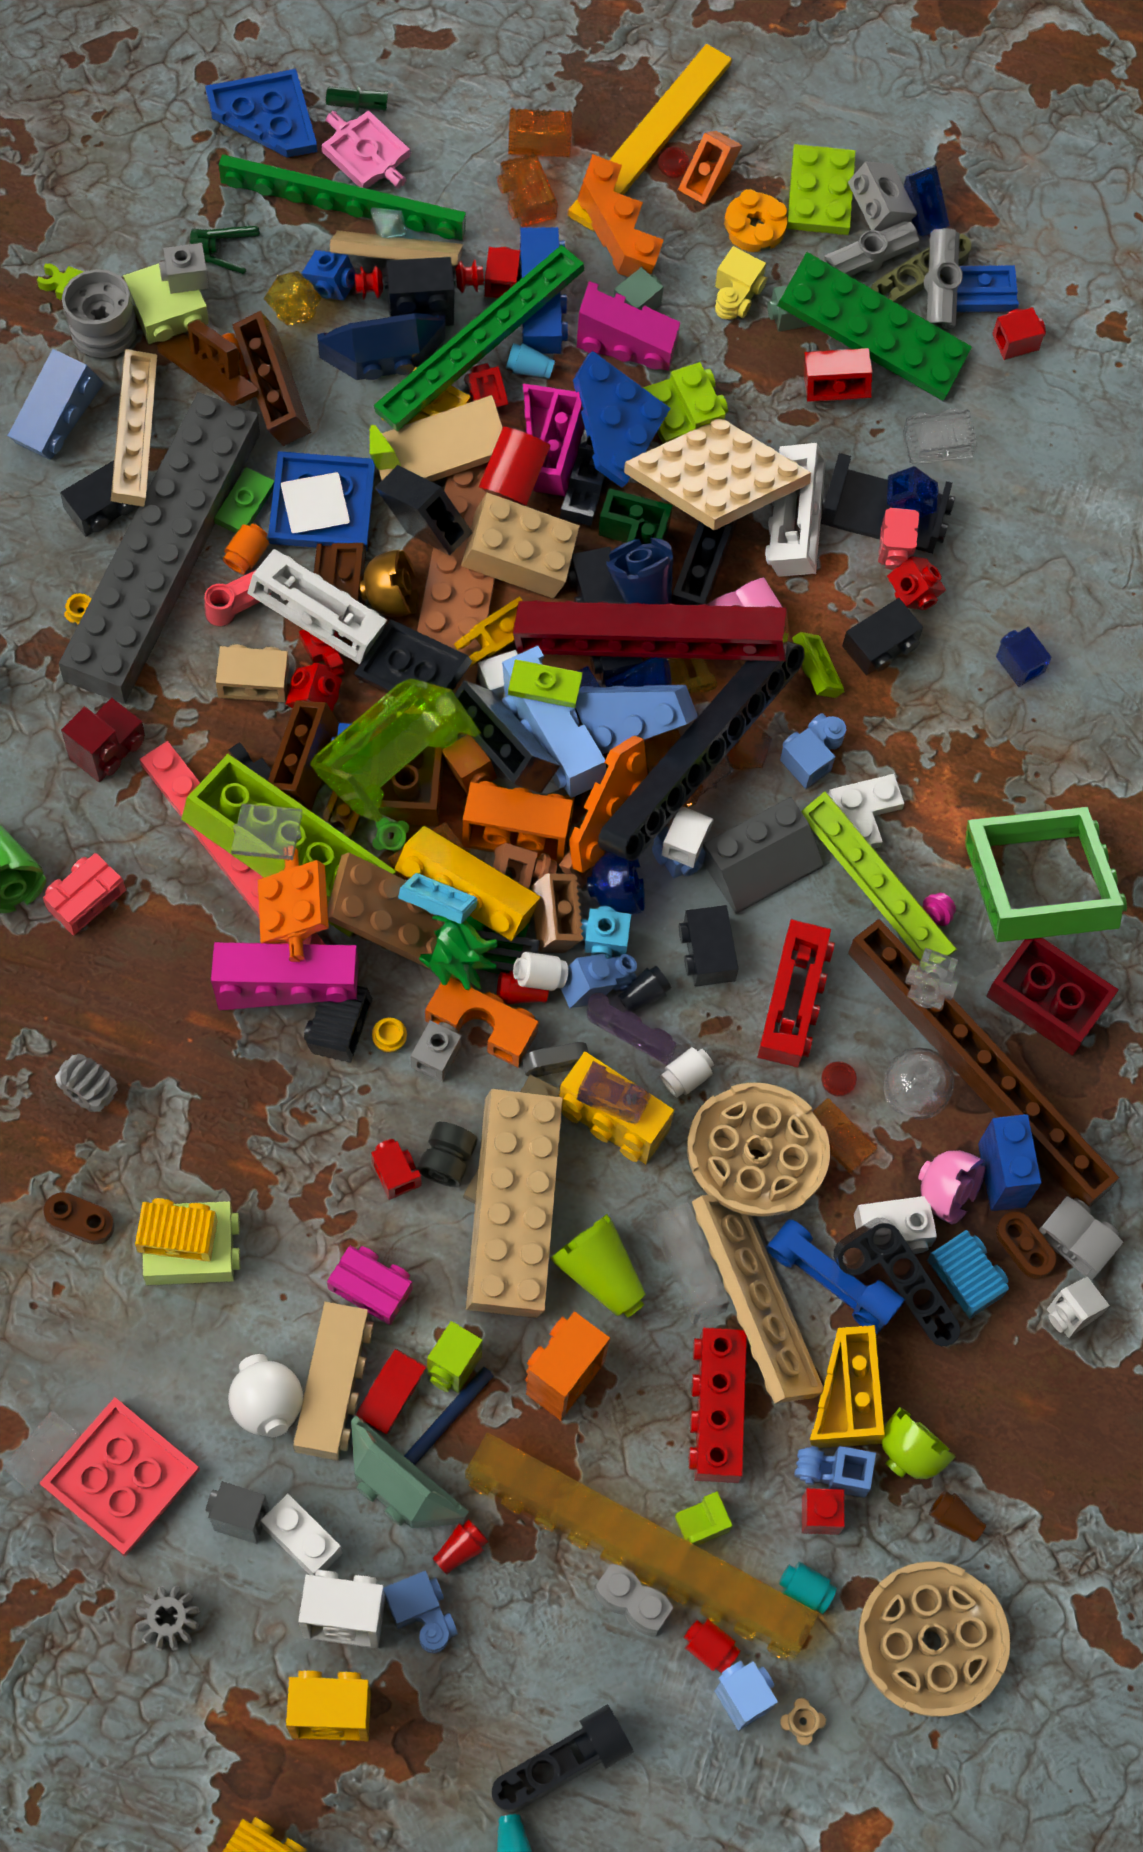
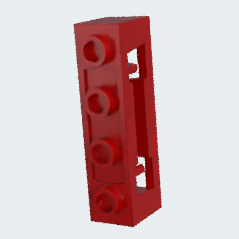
[757,919,835,1068]

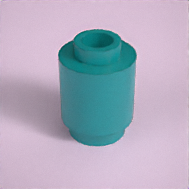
[778,1562,837,1614]

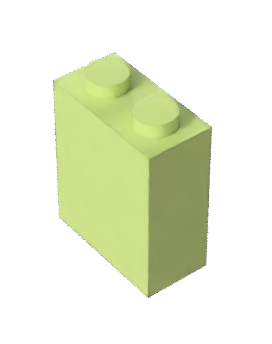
[143,1201,240,1285]

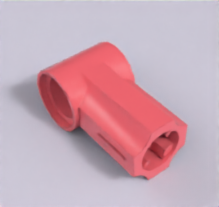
[205,570,271,626]

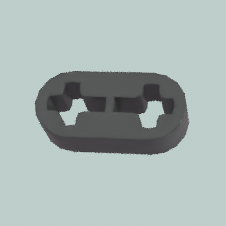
[522,1042,589,1077]

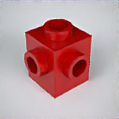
[887,556,946,610]
[285,663,342,712]

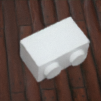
[261,1493,342,1576]

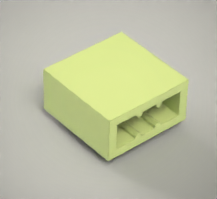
[123,264,209,344]

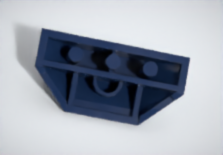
[317,313,445,380]

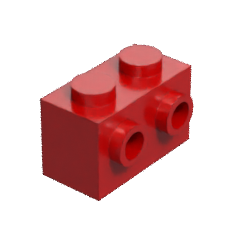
[804,348,872,402]

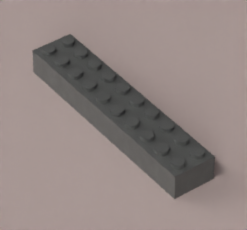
[59,392,260,704]

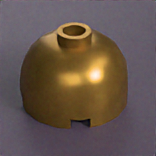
[360,549,419,617]

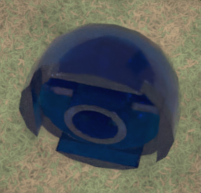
[587,852,645,915]

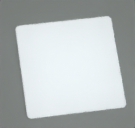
[281,472,350,533]

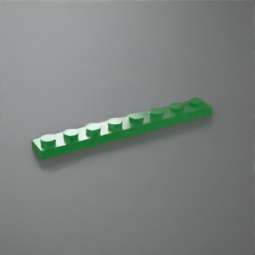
[219,154,466,241]
[374,245,585,431]

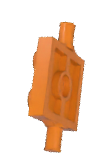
[258,848,329,962]

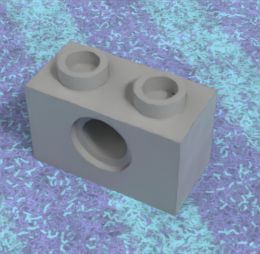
[848,161,917,232]

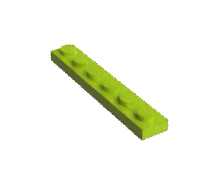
[801,791,958,971]

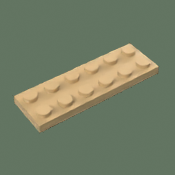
[692,1194,823,1404]

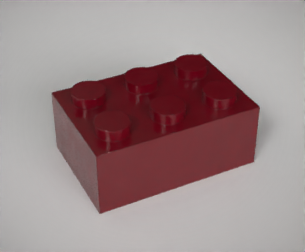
[986,938,1119,1056]

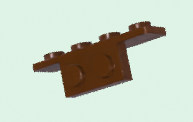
[157,320,259,406]

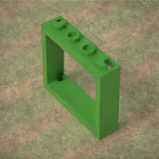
[965,807,1127,943]

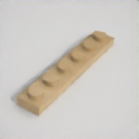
[111,349,157,507]

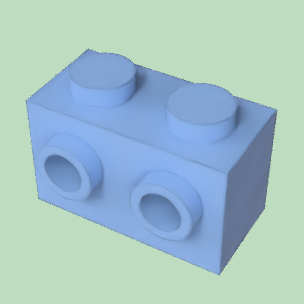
[714,1661,778,1731]

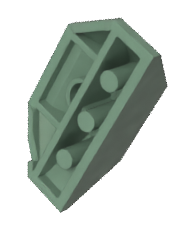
[351,1415,469,1528]

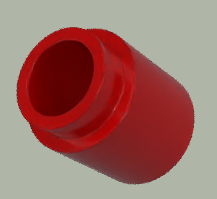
[683,1618,741,1674]

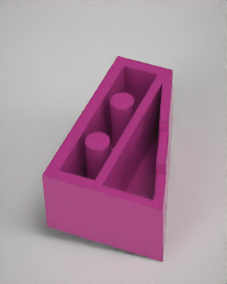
[576,281,680,371]
[523,383,585,496]

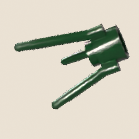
[190,226,260,274]

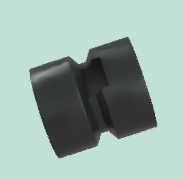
[417,1121,478,1187]

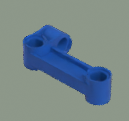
[766,1219,905,1335]

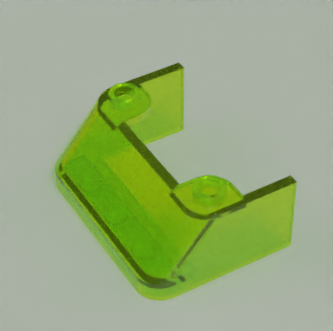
[311,679,481,822]

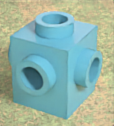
[580,906,631,959]

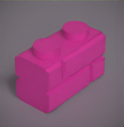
[327,1245,413,1325]

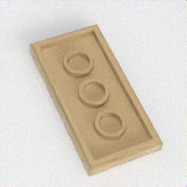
[330,231,463,266]
[369,395,503,482]

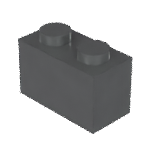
[206,1481,269,1544]

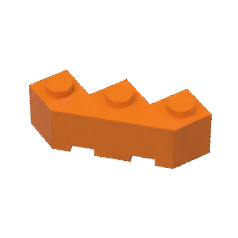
[577,154,664,277]

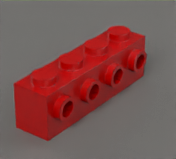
[688,1327,747,1483]

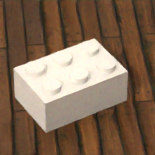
[298,1570,385,1648]

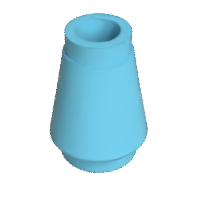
[505,343,555,379]

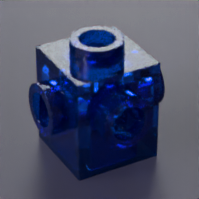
[887,466,939,519]

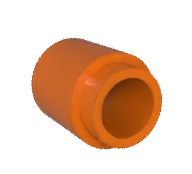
[222,524,269,575]

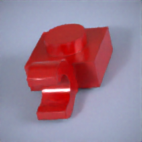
[299,629,345,676]

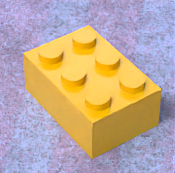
[559,1052,674,1164]
[286,1671,371,1741]

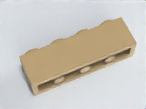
[293,1302,374,1461]

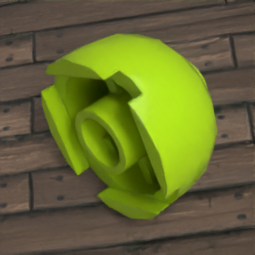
[882,1407,956,1479]

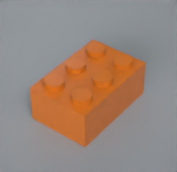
[462,781,573,864]
[525,1311,610,1421]

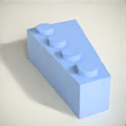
[502,646,606,798]

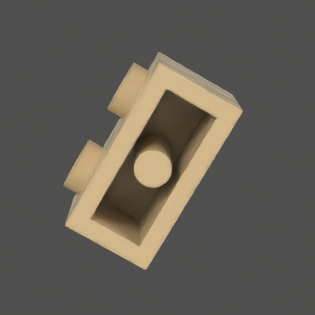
[216,644,289,702]

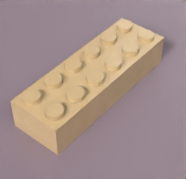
[466,1089,562,1318]

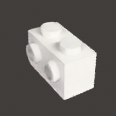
[854,1196,937,1254]

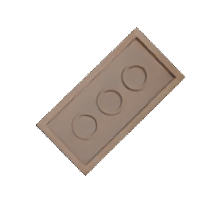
[327,853,445,970]

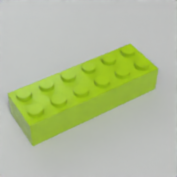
[181,754,396,937]

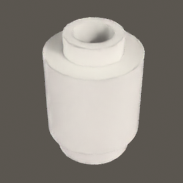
[513,952,568,991]
[660,1047,714,1098]

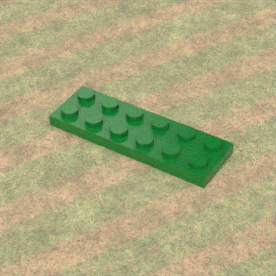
[777,252,972,401]

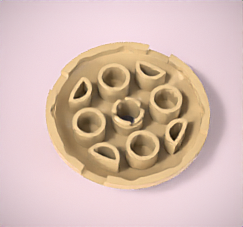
[687,1083,830,1217]
[858,1561,1010,1717]

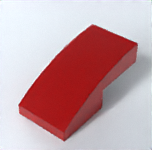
[355,1349,427,1434]

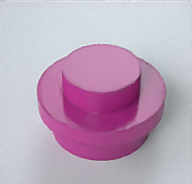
[923,893,956,926]

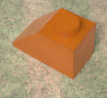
[678,131,742,205]

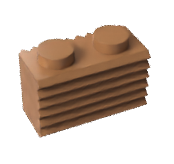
[531,873,584,953]

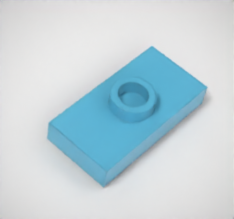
[398,873,478,924]

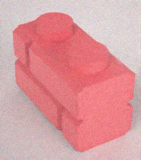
[878,508,919,570]
[43,853,126,935]

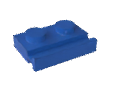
[956,265,1019,312]

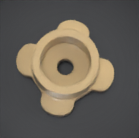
[780,1698,826,1745]

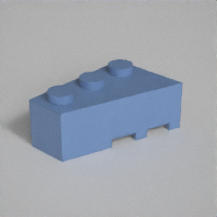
[8,349,104,460]
[576,685,698,755]

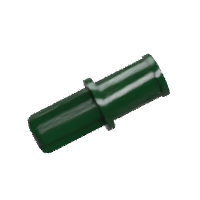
[326,86,388,112]

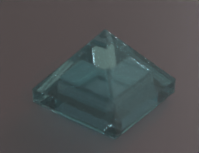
[371,208,407,238]

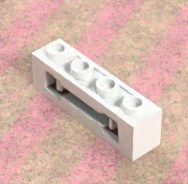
[765,443,826,577]
[247,549,387,665]

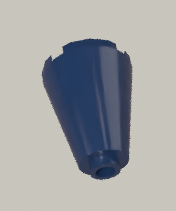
[606,538,673,605]

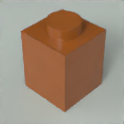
[441,733,497,795]

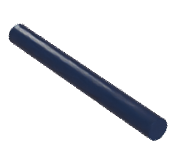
[404,1366,494,1465]

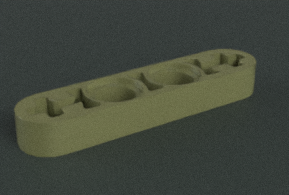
[871,233,972,304]

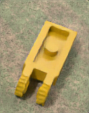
[453,596,523,667]

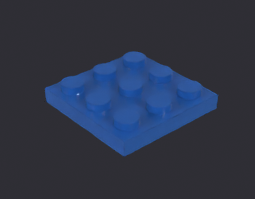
[268,451,376,551]

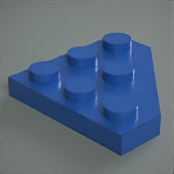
[205,69,317,157]
[573,351,670,487]

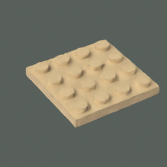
[624,419,811,530]

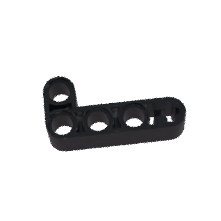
[834,1218,960,1346]

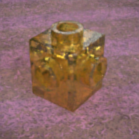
[263,271,322,326]

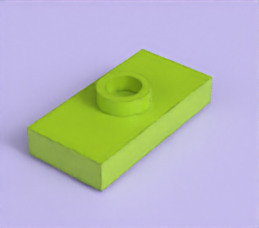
[792,632,844,698]
[508,659,583,708]

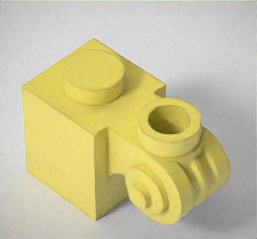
[715,246,767,320]

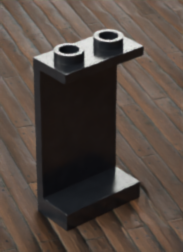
[820,453,955,554]

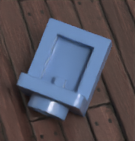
[652,826,705,879]

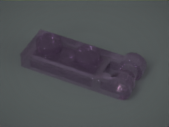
[587,993,677,1065]

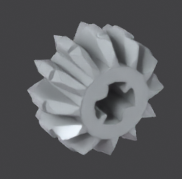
[55,1054,118,1112]
[135,1586,200,1652]

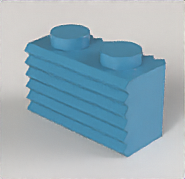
[927,1230,1009,1319]

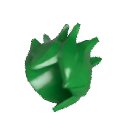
[419,915,497,990]

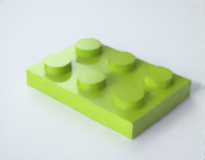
[786,144,856,235]

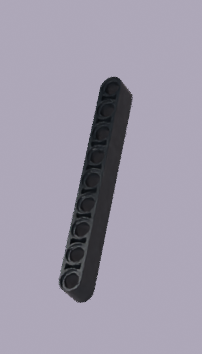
[598,641,805,861]

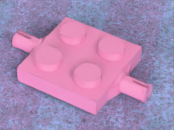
[322,110,410,189]

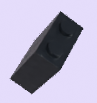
[375,465,473,555]

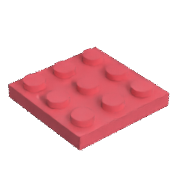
[39,1397,200,1557]

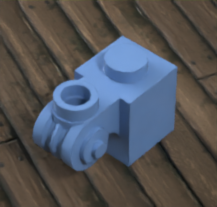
[780,713,846,789]
[561,954,637,1009]
[794,1446,876,1498]
[383,1570,458,1654]

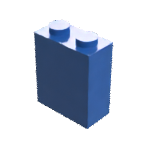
[978,1114,1041,1211]

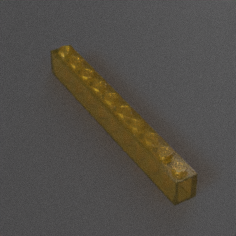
[465,1432,819,1660]

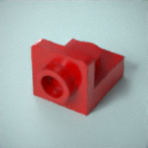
[464,363,509,408]

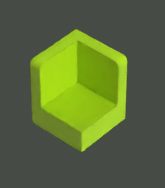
[675,1491,732,1549]

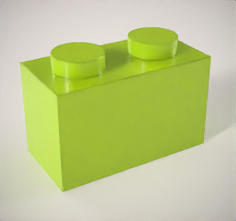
[427,1321,483,1393]

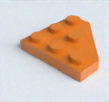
[569,735,648,873]

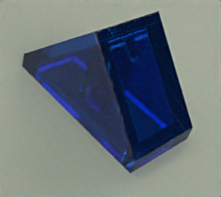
[904,165,950,237]

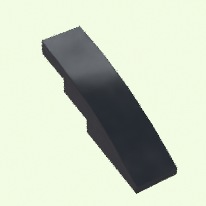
[560,429,606,526]

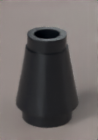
[618,966,672,1013]

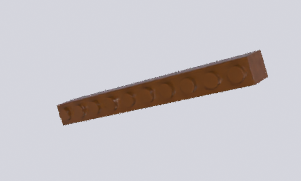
[848,919,1119,1208]

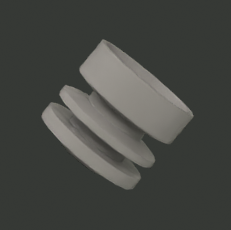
[62,269,138,358]

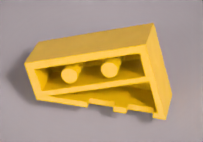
[810,1325,885,1448]

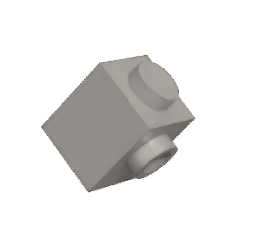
[159,243,209,294]
[411,1020,462,1082]

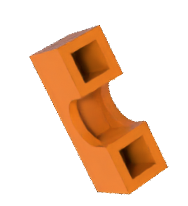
[425,978,539,1068]

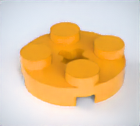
[724,189,787,252]

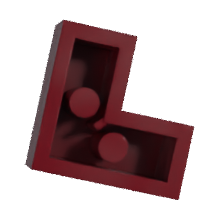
[61,698,145,783]

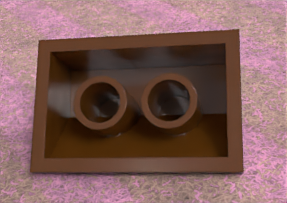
[368,713,447,826]

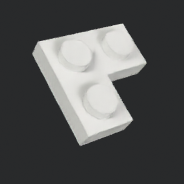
[829,774,904,849]

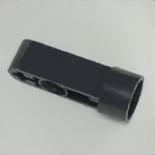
[492,1704,634,1813]

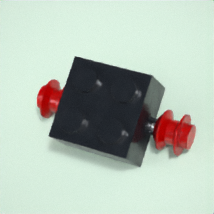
[355,257,484,326]

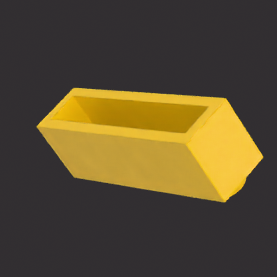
[394,826,541,941]

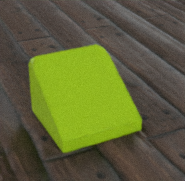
[370,425,401,470]

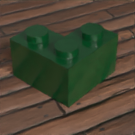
[598,488,673,544]

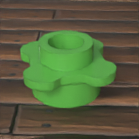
[372,817,409,854]

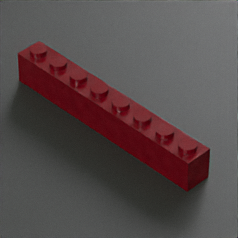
[513,600,789,661]

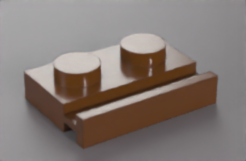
[314,543,366,603]

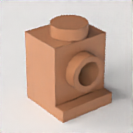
[493,843,538,889]

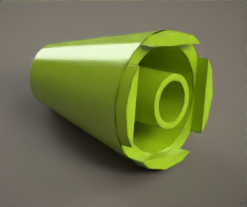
[550,1214,646,1318]

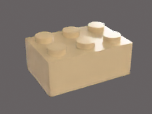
[461,493,579,599]

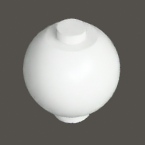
[228,1354,303,1437]

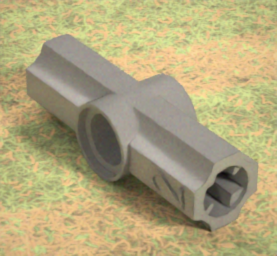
[823,220,919,276]
[924,228,963,329]

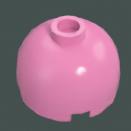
[918,1150,985,1224]

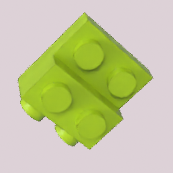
[643,362,728,444]

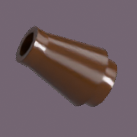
[929,1490,986,1543]

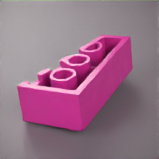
[211,942,359,1010]

